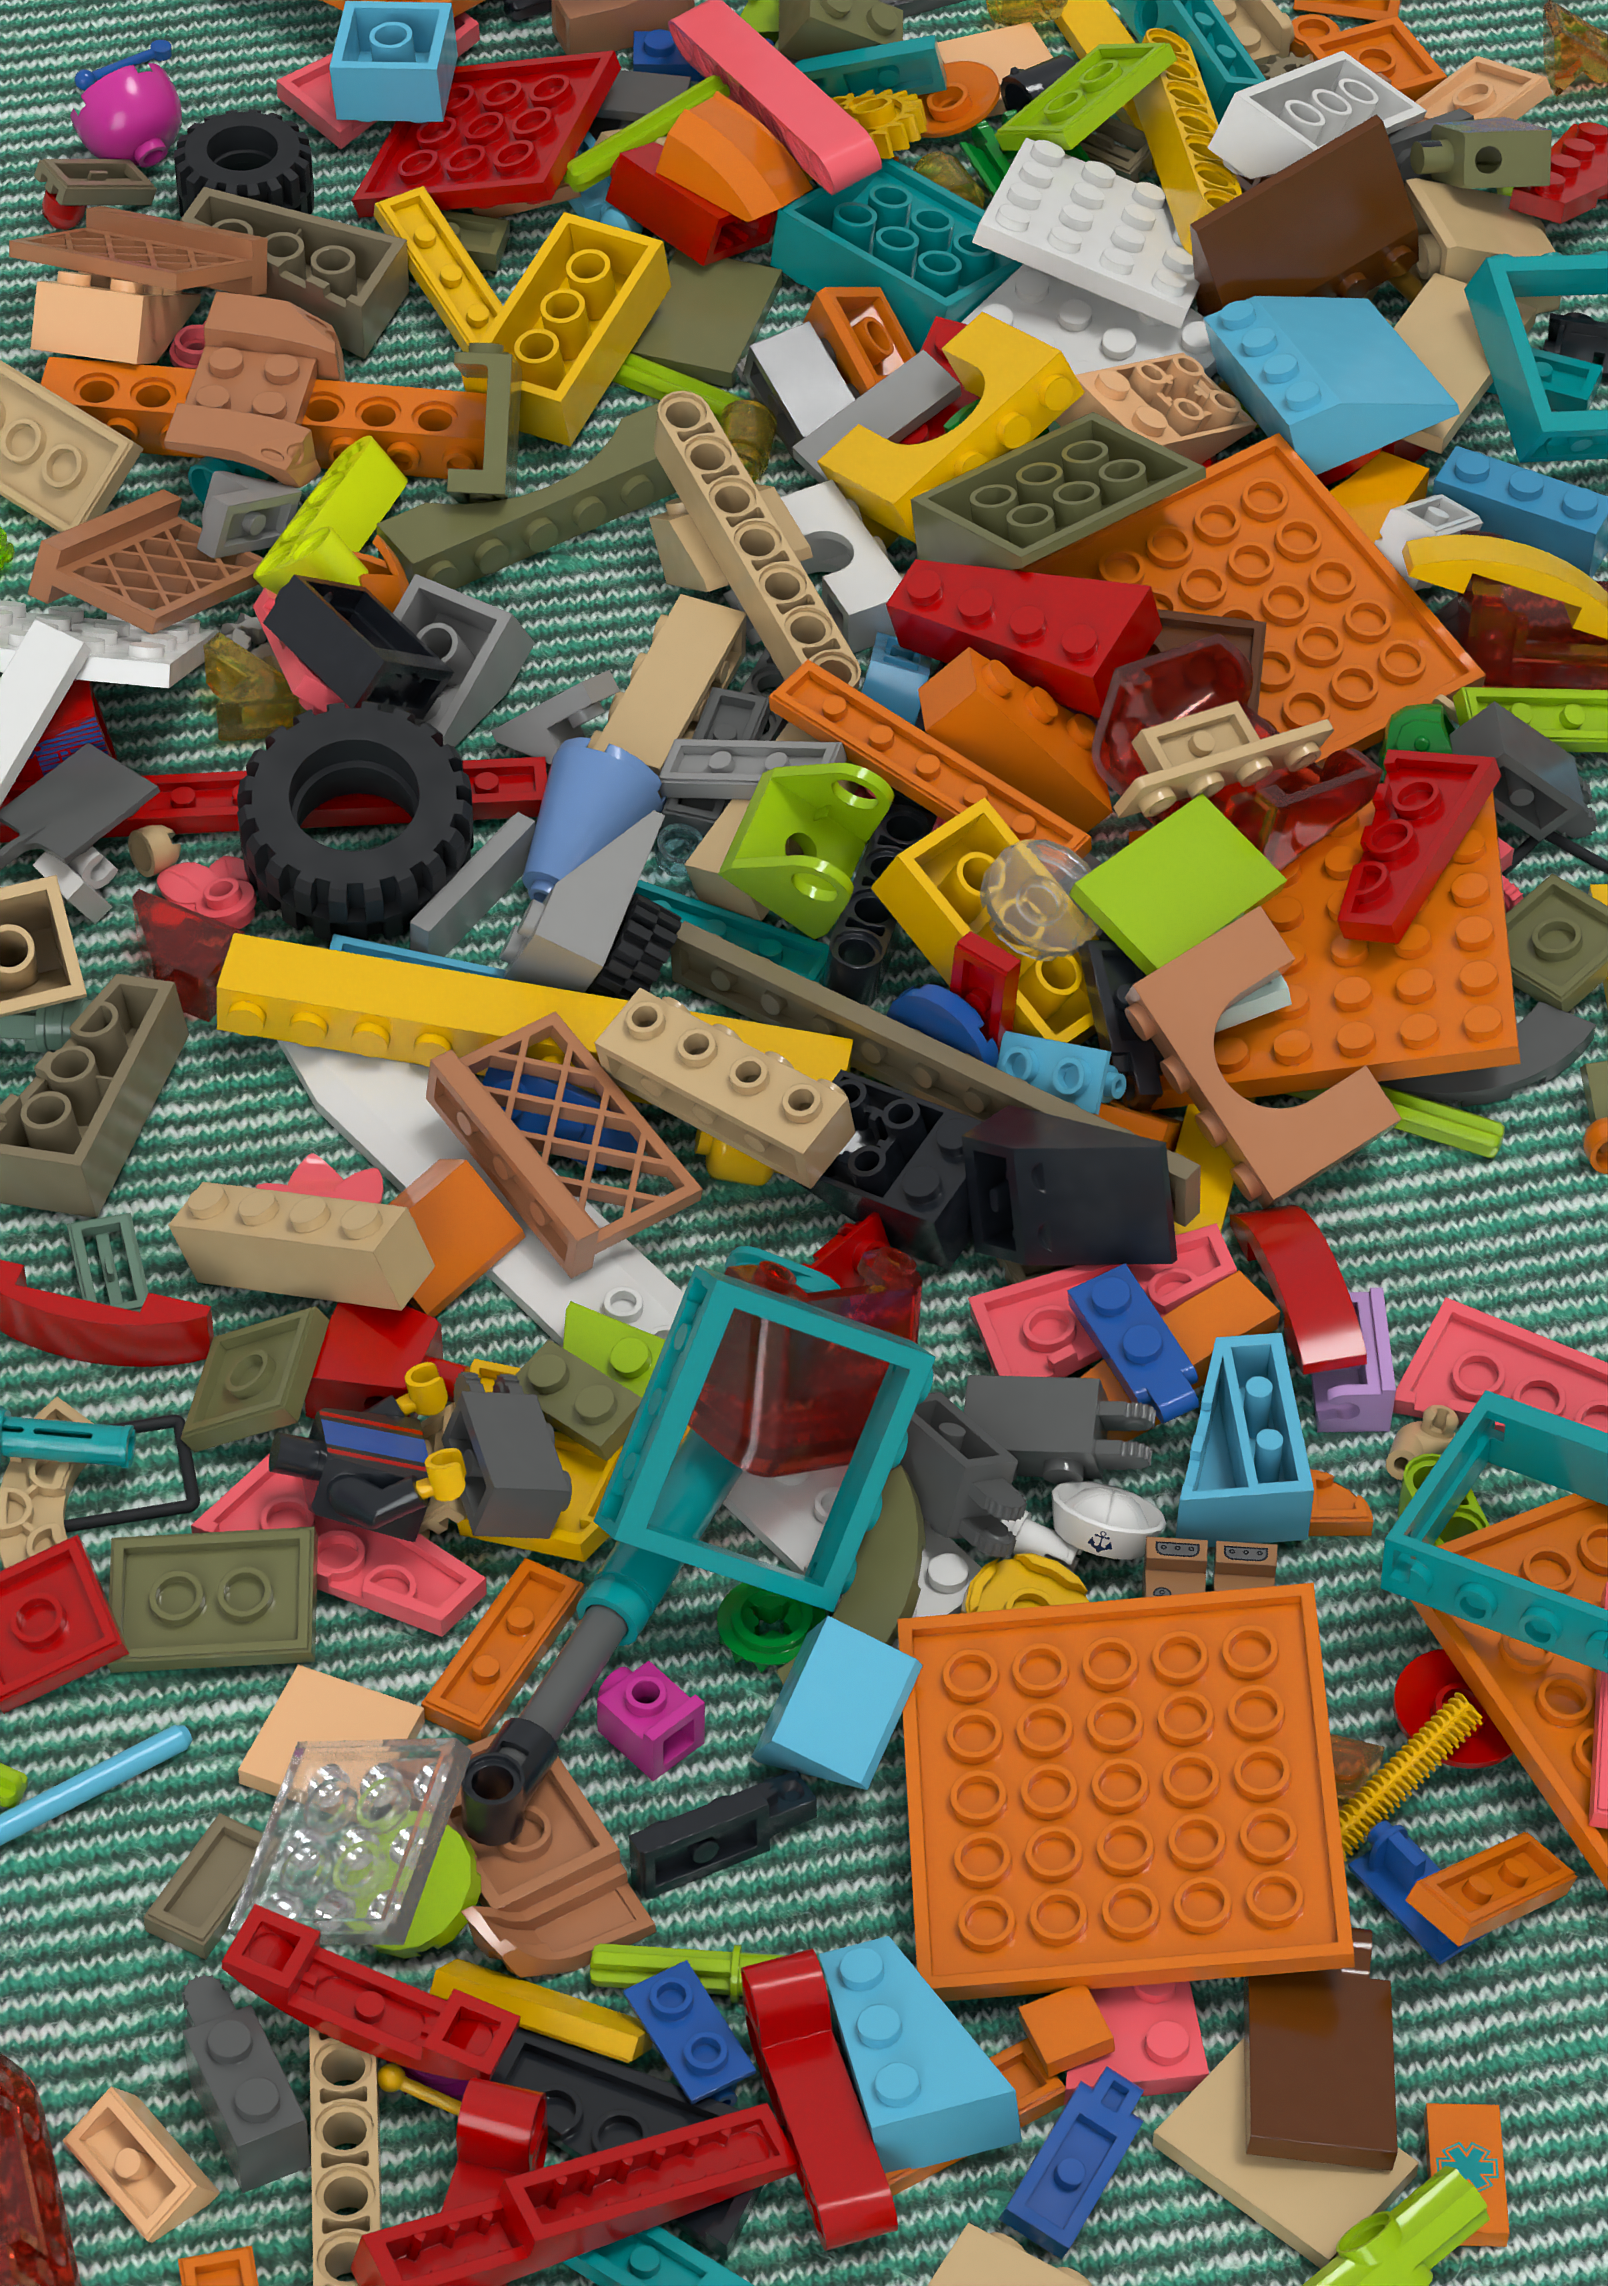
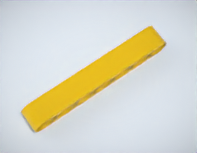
[1133,28,1242,256]

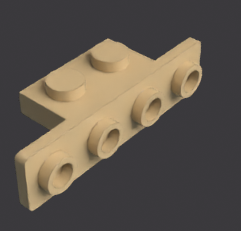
[1113,701,1334,818]

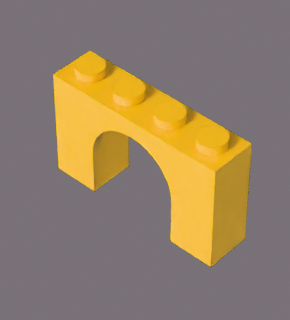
[817,311,1085,544]

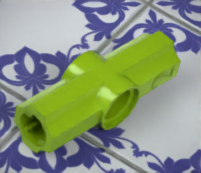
[1302,2166,1490,2286]

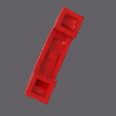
[1230,1204,1367,1375]
[0,1260,214,1367]
[222,1904,521,2081]

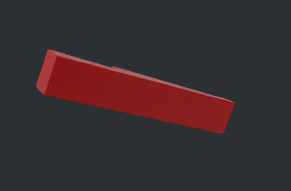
[350,2103,799,2286]

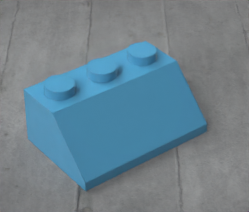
[1432,446,1608,578]

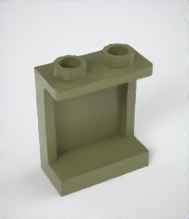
[447,343,522,504]

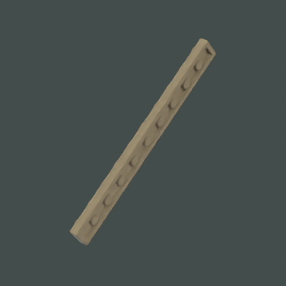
[670,921,1201,1227]

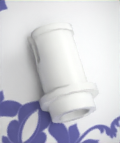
[1002,1510,1083,1573]

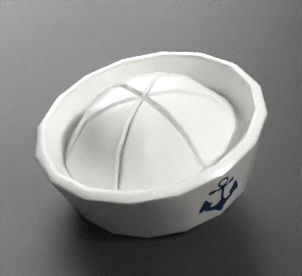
[1051,1481,1166,1560]

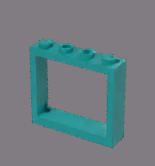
[1464,251,1608,463]
[594,1264,936,1612]
[1380,1390,1608,1673]

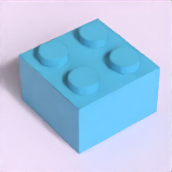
[329,1,458,123]

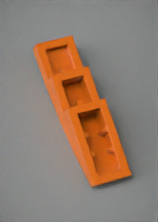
[1080,1270,1281,1442]

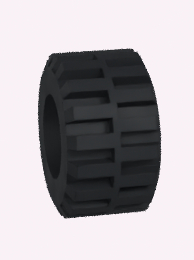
[174,109,314,217]

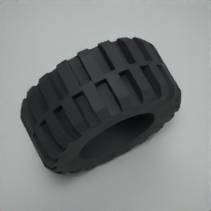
[237,702,474,941]

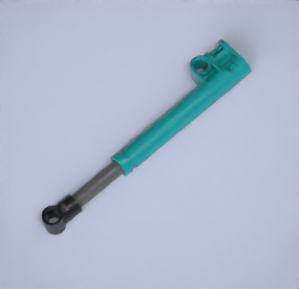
[460,1246,847,1846]

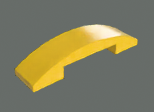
[1402,535,1608,639]

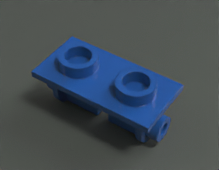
[1348,1820,1492,1965]
[623,1960,756,2107]

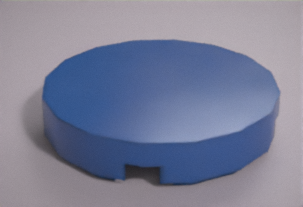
[886,984,999,1068]

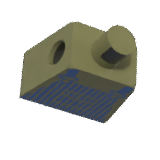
[1410,117,1552,189]

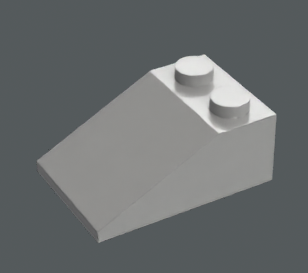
[393,574,535,747]
[499,810,665,993]

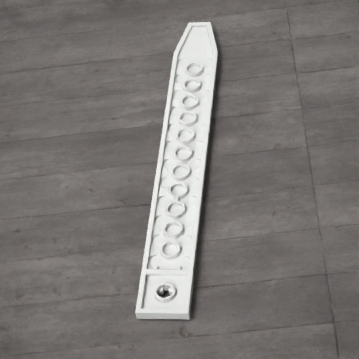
[277,1040,982,1650]

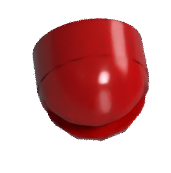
[42,190,87,230]

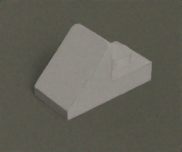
[197,471,302,559]
[491,670,620,765]

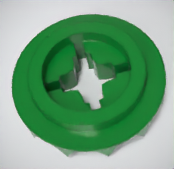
[717,1583,826,1673]

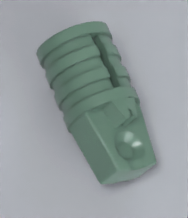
[0,998,95,1053]

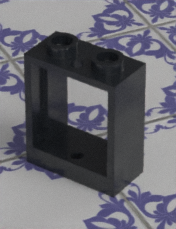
[263,574,455,720]

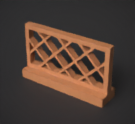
[9,206,268,296]
[28,489,263,634]
[426,1011,703,1279]

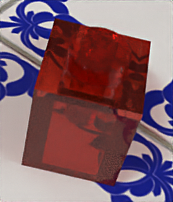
[132,889,245,1022]

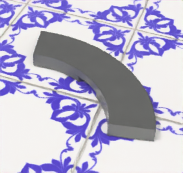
[1378,1001,1596,1107]

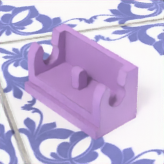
[1311,1288,1396,1433]

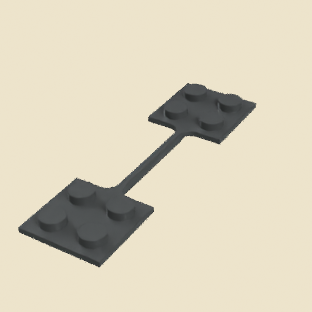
[0,743,160,870]

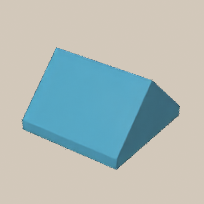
[751,1616,923,1790]

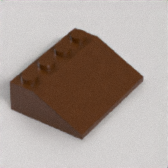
[1190,114,1419,317]

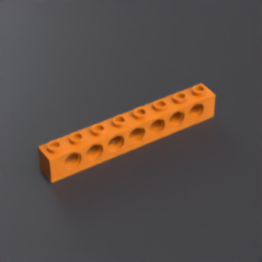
[40,357,487,479]

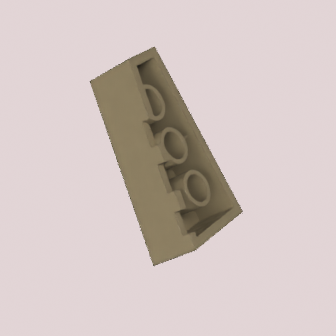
[180,187,409,359]
[0,974,189,1218]

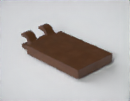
[1243,1927,1398,2171]

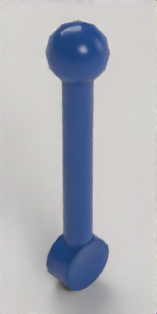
[74,40,172,91]

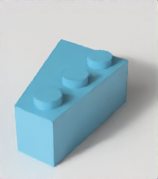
[1176,1333,1314,1547]
[819,1936,1022,2173]

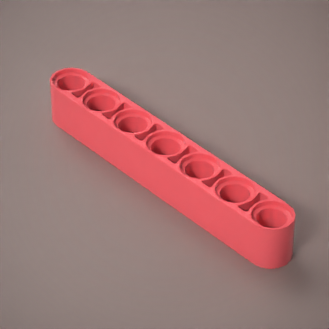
[668,0,882,195]

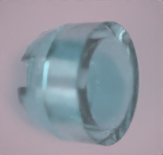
[654,823,703,878]

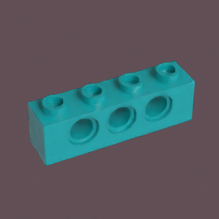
[1114,0,1266,125]

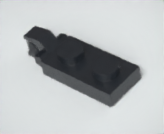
[1078,940,1164,1111]
[629,1771,817,1899]

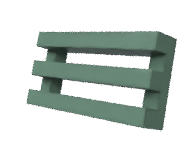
[67,1213,149,1312]

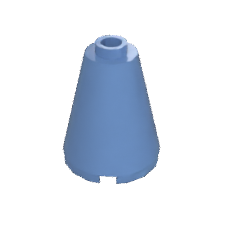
[522,737,667,903]

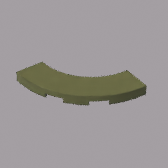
[776,1465,926,1686]

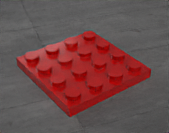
[351,50,621,218]

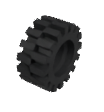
[585,893,682,1001]

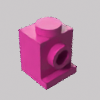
[597,1661,705,1781]

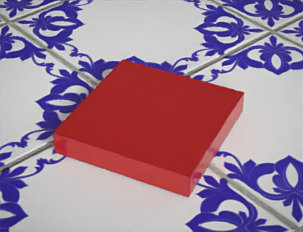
[0,1534,129,1714]

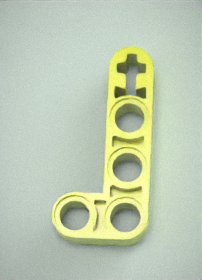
[253,435,408,595]

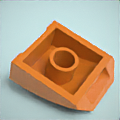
[655,91,813,222]

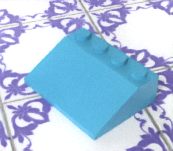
[1203,296,1460,475]

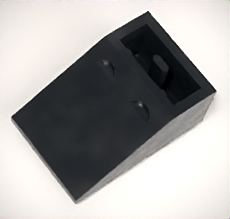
[790,1069,983,1270]
[961,1105,1178,1265]

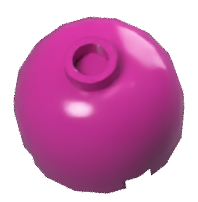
[70,63,182,167]

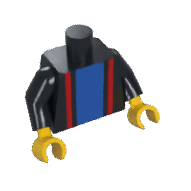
[269,1362,467,1542]

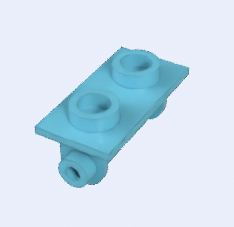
[996,1031,1126,1115]

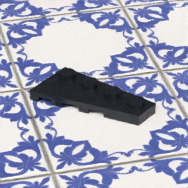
[490,2027,786,2261]

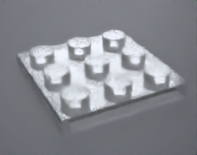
[227,1738,473,1945]

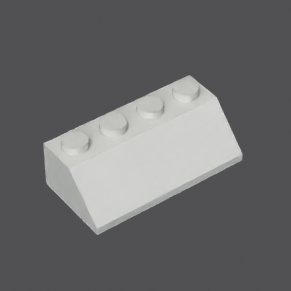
[1208,51,1427,179]

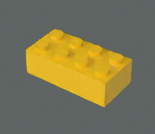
[461,212,672,447]
[871,797,1100,1045]

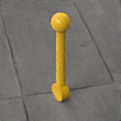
[377,2063,462,2116]

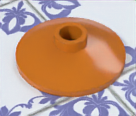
[917,61,1001,138]

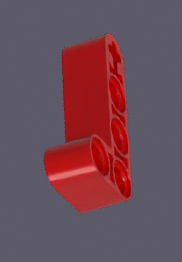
[741,1948,898,2251]
[441,2077,548,2286]

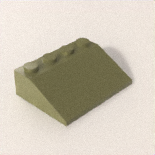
[911,412,1206,570]

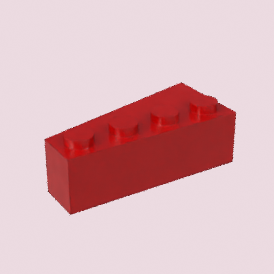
[886,559,1163,720]

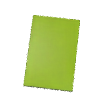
[994,42,1177,151]
[1069,793,1287,976]

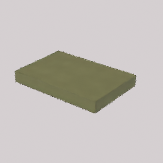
[630,249,782,388]
[107,1527,318,1673]

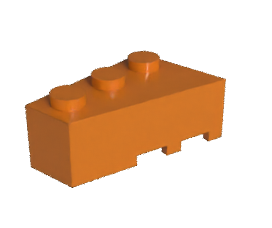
[918,647,1113,833]

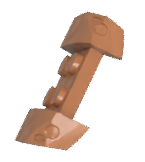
[164,291,345,488]
[384,1733,656,1978]

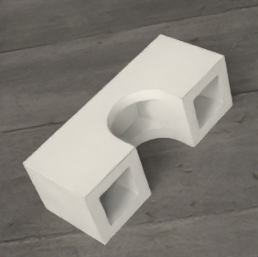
[781,479,905,653]

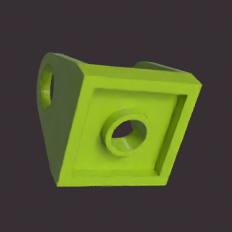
[718,763,894,939]

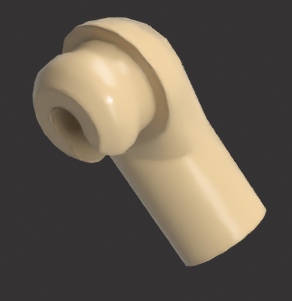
[1386,1405,1459,1480]

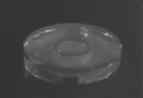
[980,840,1100,961]

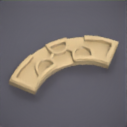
[0,1397,101,1583]

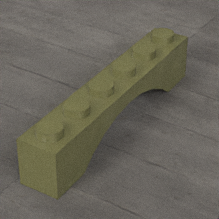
[376,403,676,590]

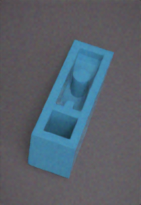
[861,632,932,725]

